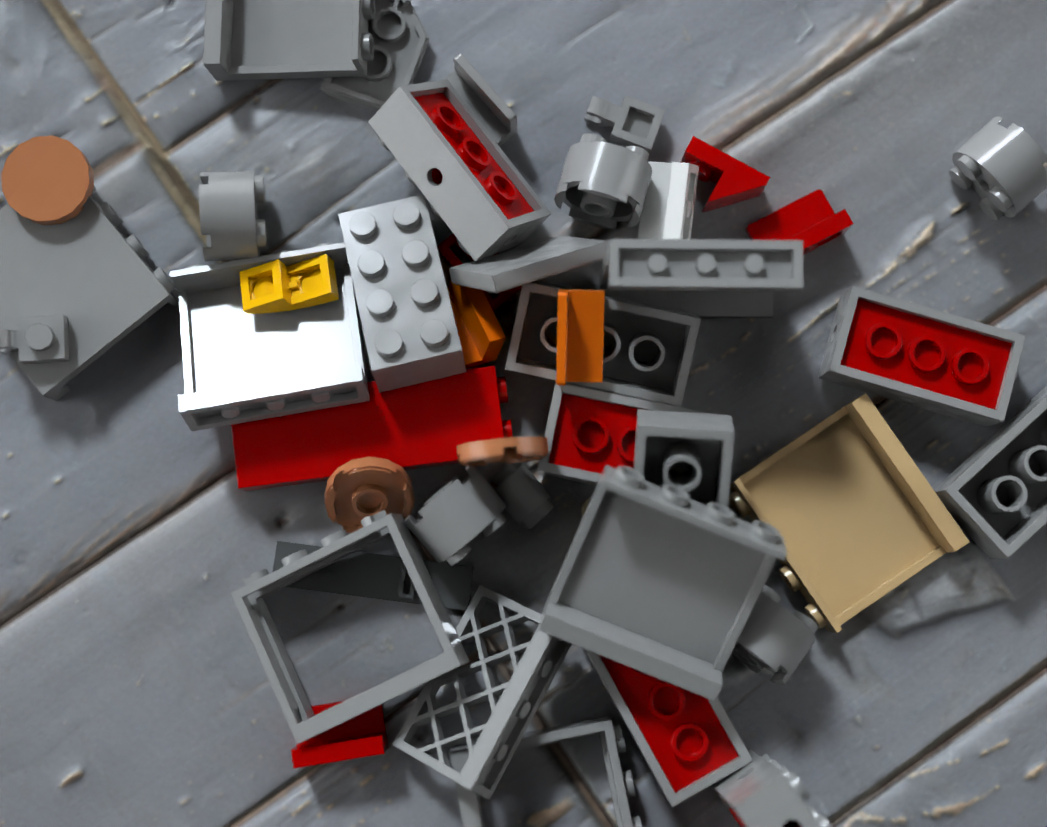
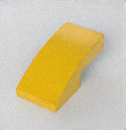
[239,254,339,314]

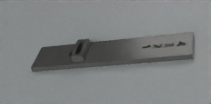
[273,541,474,610]

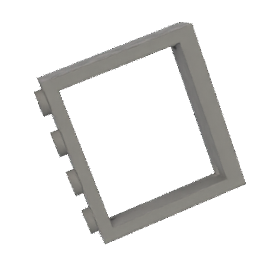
[231,510,470,744]
[449,716,642,827]

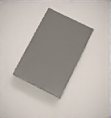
[449,235,608,293]

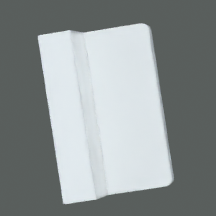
[638,161,699,239]

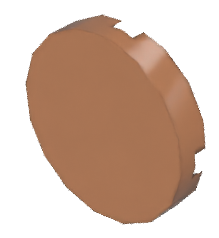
[1,135,94,225]
[456,436,549,466]
[324,457,415,534]

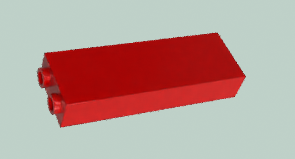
[231,366,513,491]

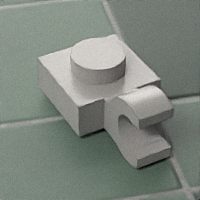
[584,95,666,153]
[0,314,70,364]

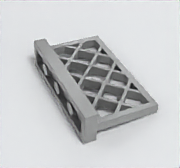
[392,585,572,800]

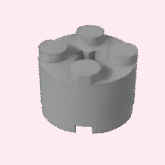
[949,116,1047,221]
[554,133,652,229]
[199,171,268,261]
[403,466,507,567]
[731,585,818,686]

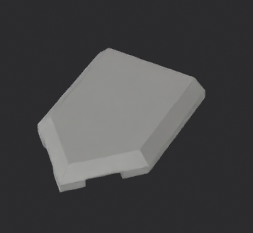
[320,0,429,112]

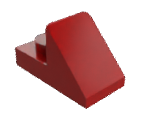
[681,136,770,212]

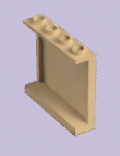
[729,393,970,633]

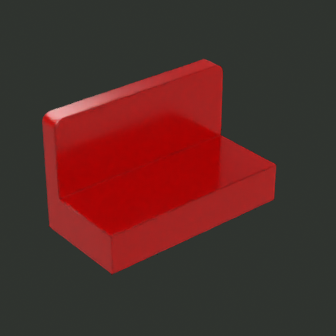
[746,189,853,255]
[291,700,389,769]

